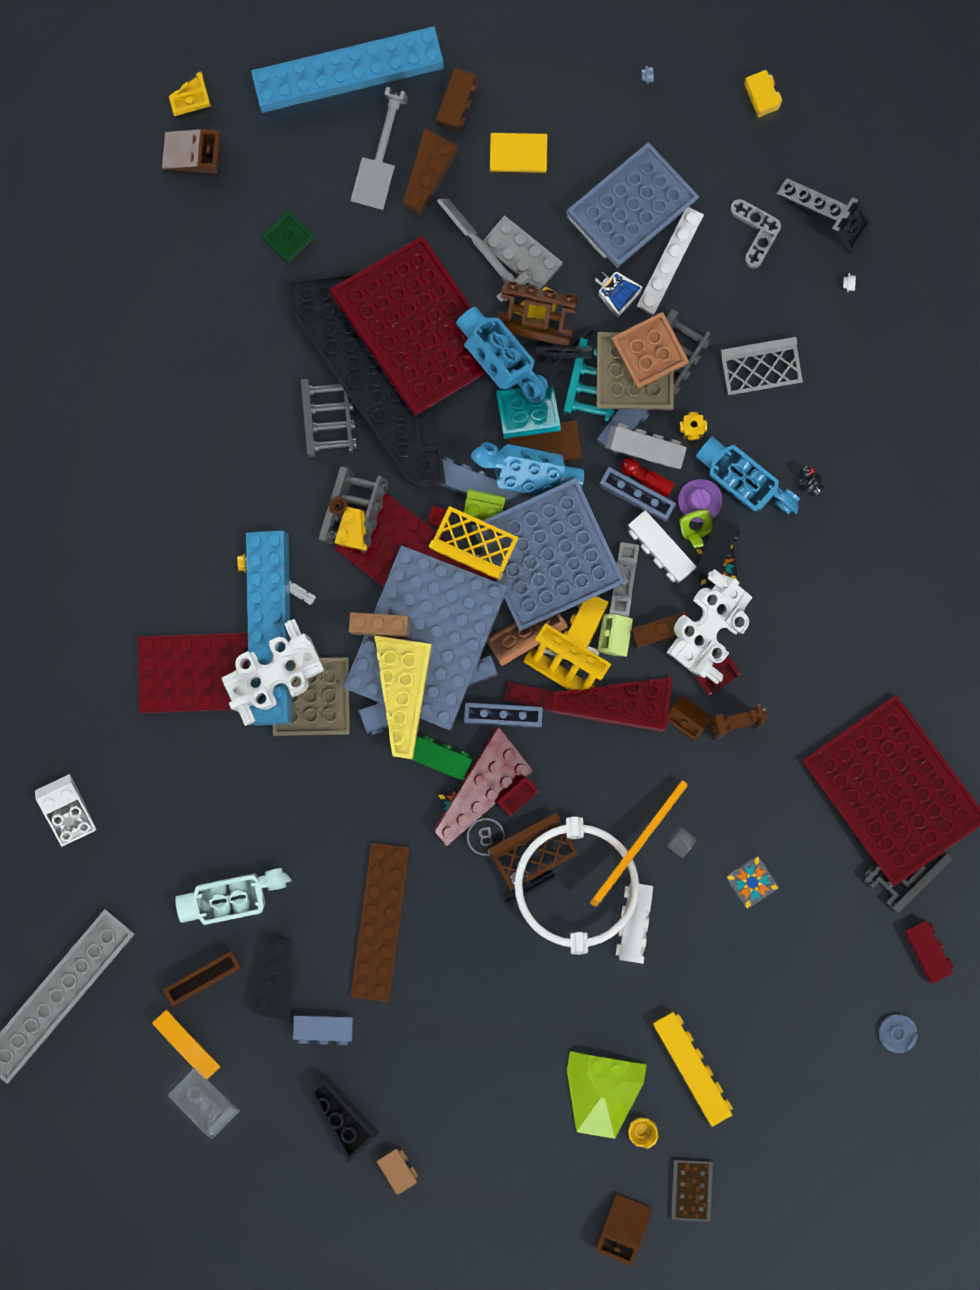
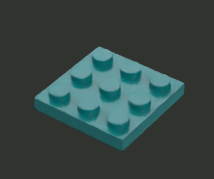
[496,386,561,439]

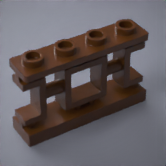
[497,281,579,347]
[710,704,768,740]

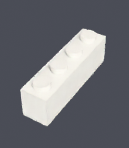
[627,510,696,584]

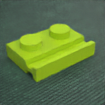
[464,489,506,521]

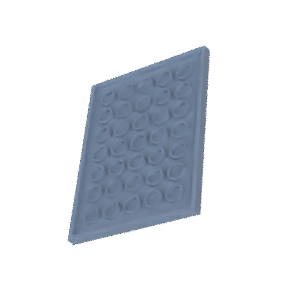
[343,546,508,731]

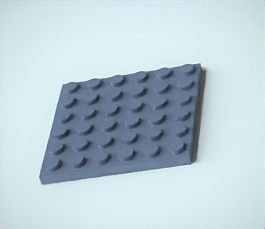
[472,478,625,631]

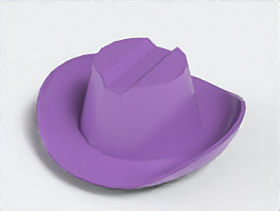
[678,479,722,523]

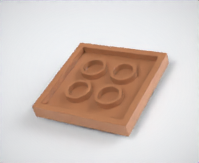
[611,312,689,389]

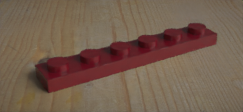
[505,682,617,726]

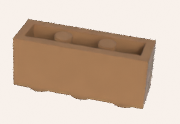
[349,613,411,638]

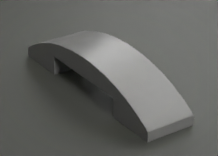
[610,542,639,617]

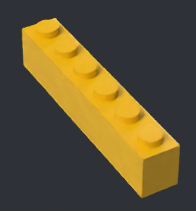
[652,1012,733,1127]

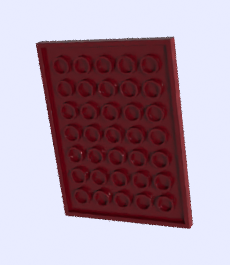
[329,236,487,416]
[802,695,980,887]

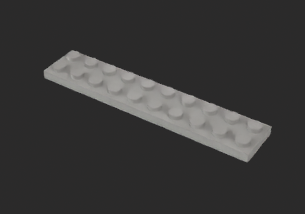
[0,909,135,1084]

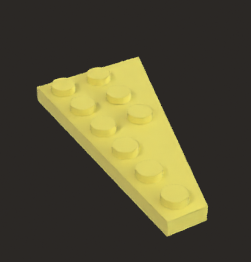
[374,635,432,760]

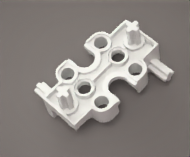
[667,569,752,684]
[222,619,325,726]

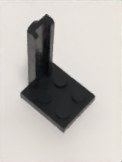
[777,178,871,252]

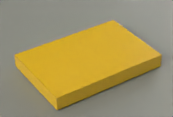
[490,133,547,173]

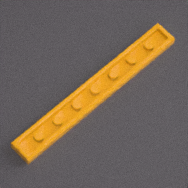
[590,780,688,906]

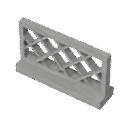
[719,337,803,395]

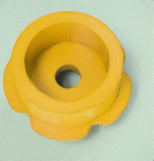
[237,554,247,573]

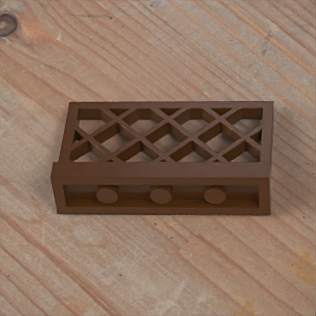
[487,812,578,891]

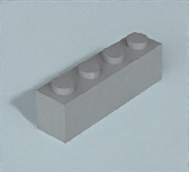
[605,423,687,469]

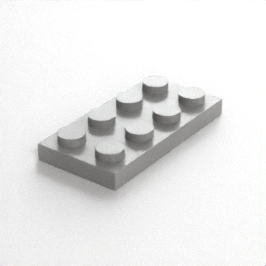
[483,215,563,289]

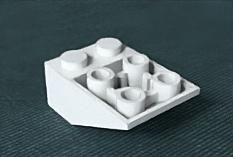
[35,774,96,847]

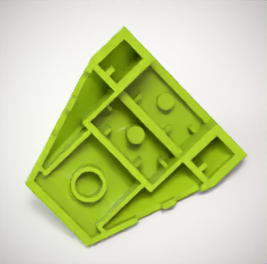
[567,1051,647,1139]

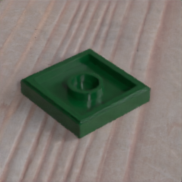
[261,210,315,264]

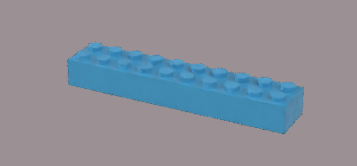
[251,26,444,113]
[246,531,292,726]

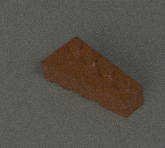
[403,128,458,217]

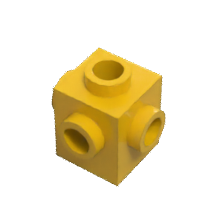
[680,412,707,440]

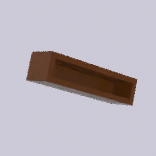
[163,951,243,1007]

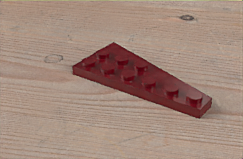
[551,676,673,732]

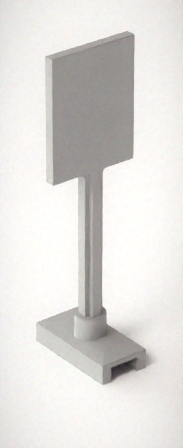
[351,87,408,210]
[437,199,533,302]

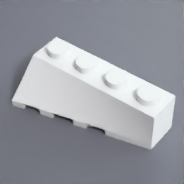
[616,883,653,963]

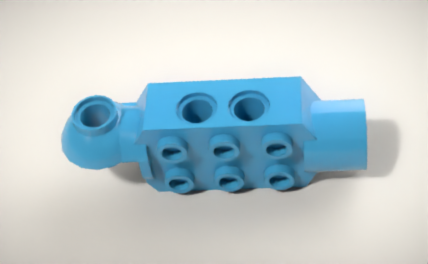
[456,306,548,403]
[696,436,800,515]
[471,442,584,496]

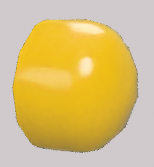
[628,1118,658,1149]

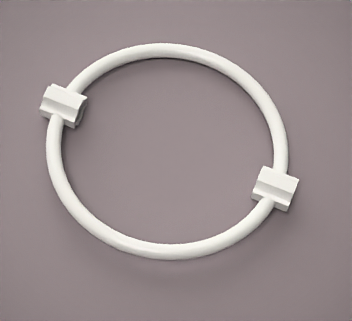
[515,817,639,955]

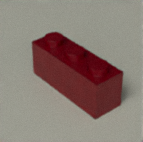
[903,921,954,984]

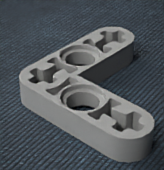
[730,199,781,268]

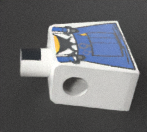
[595,272,642,318]

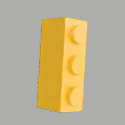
[564,596,608,649]

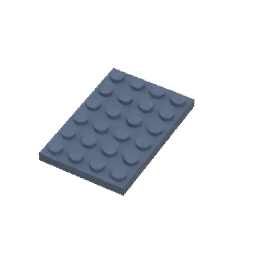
[566,142,699,268]

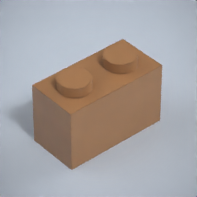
[377,1148,419,1195]

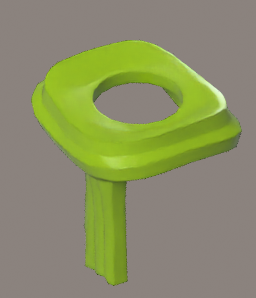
[679,509,713,548]

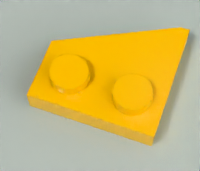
[334,507,367,551]

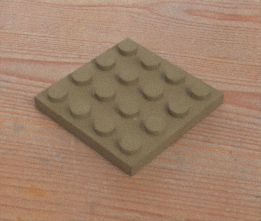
[597,332,674,410]
[273,658,350,736]

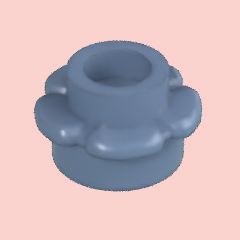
[642,66,654,84]

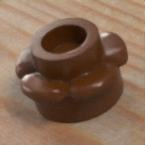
[328,496,347,515]

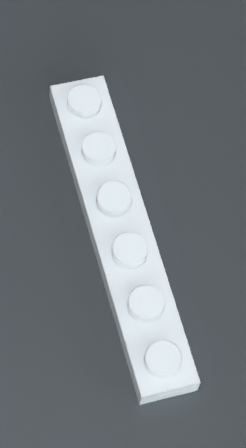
[637,207,704,316]

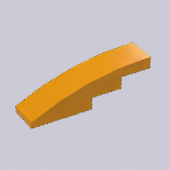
[152,1010,221,1080]

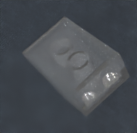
[168,1068,240,1139]

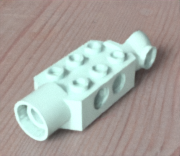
[176,868,292,925]

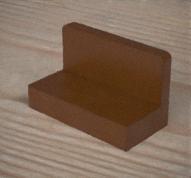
[667,696,712,741]

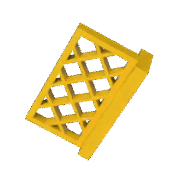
[429,506,519,581]

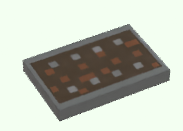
[671,1160,713,1222]

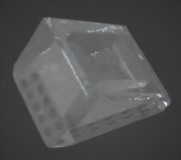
[668,828,697,858]

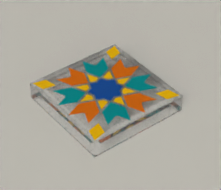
[726,856,779,909]

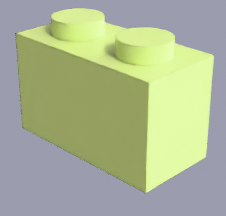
[597,614,633,657]

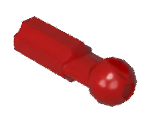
[621,458,675,498]

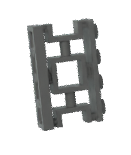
[863,852,953,913]

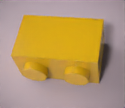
[744,70,782,117]

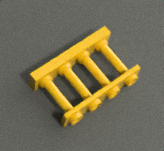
[523,623,611,690]

